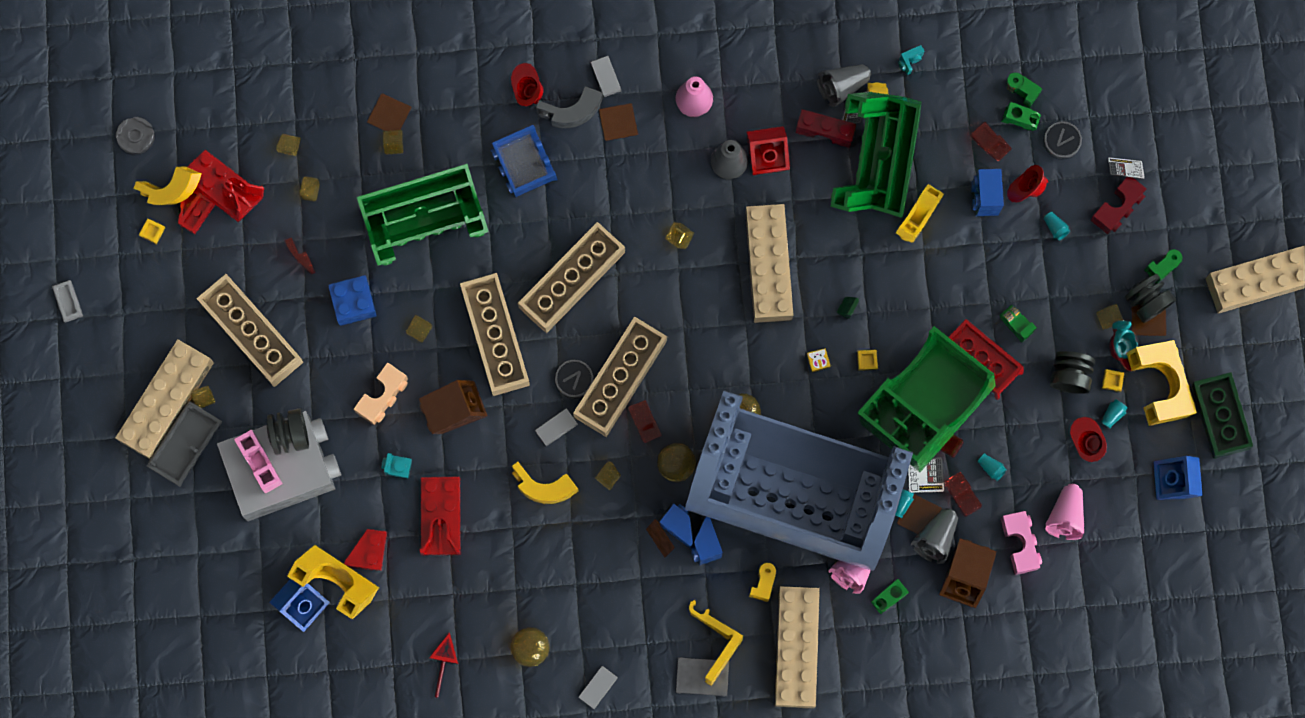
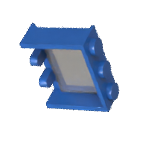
[491,125,557,197]

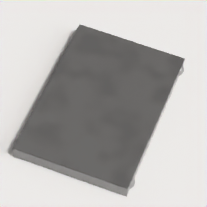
[676,657,729,697]

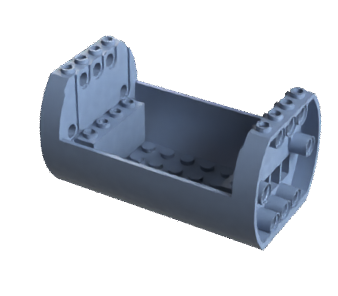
[685,391,913,571]

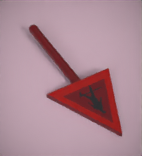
[430,632,458,698]

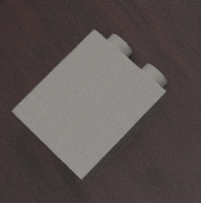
[217,411,341,521]

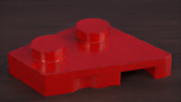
[178,190,215,234]
[344,529,387,571]

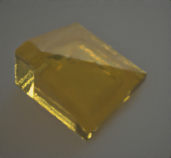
[595,461,621,490]

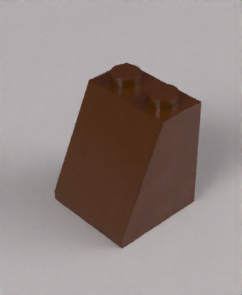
[419,380,488,434]
[939,538,997,608]

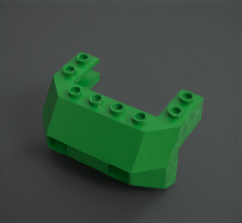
[831,92,922,218]
[357,164,489,265]

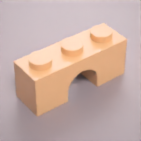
[354,363,408,425]

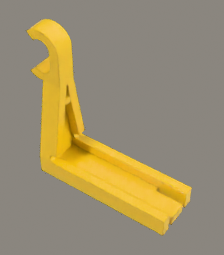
[689,600,743,686]

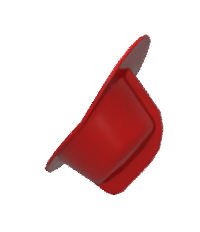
[511,63,544,106]
[1007,165,1048,202]
[1070,417,1107,462]

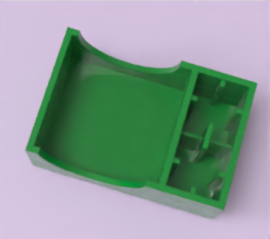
[858,326,996,472]

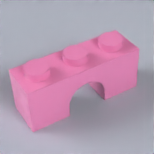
[234,430,283,494]
[1000,511,1042,575]

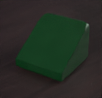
[837,297,859,319]

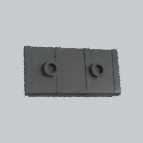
[147,401,222,487]

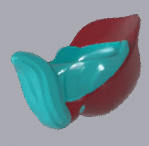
[1109,321,1138,371]

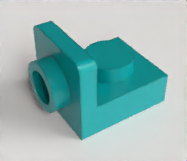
[898,45,925,75]
[382,453,412,479]

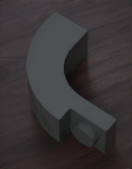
[536,86,603,128]

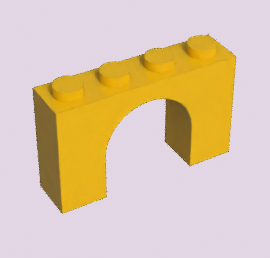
[1127,340,1197,426]
[287,545,379,619]

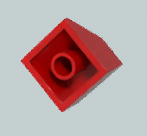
[747,126,790,175]

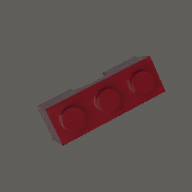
[796,109,856,148]
[1090,177,1147,235]

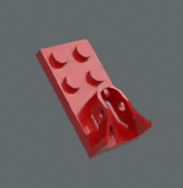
[188,150,264,222]
[949,319,1024,400]
[420,477,461,555]

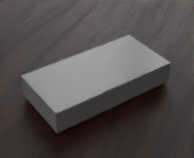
[591,56,621,97]
[52,280,83,323]
[535,408,578,447]
[578,666,618,709]

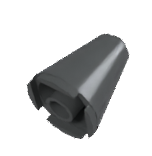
[817,64,871,107]
[711,140,748,180]
[911,508,958,564]

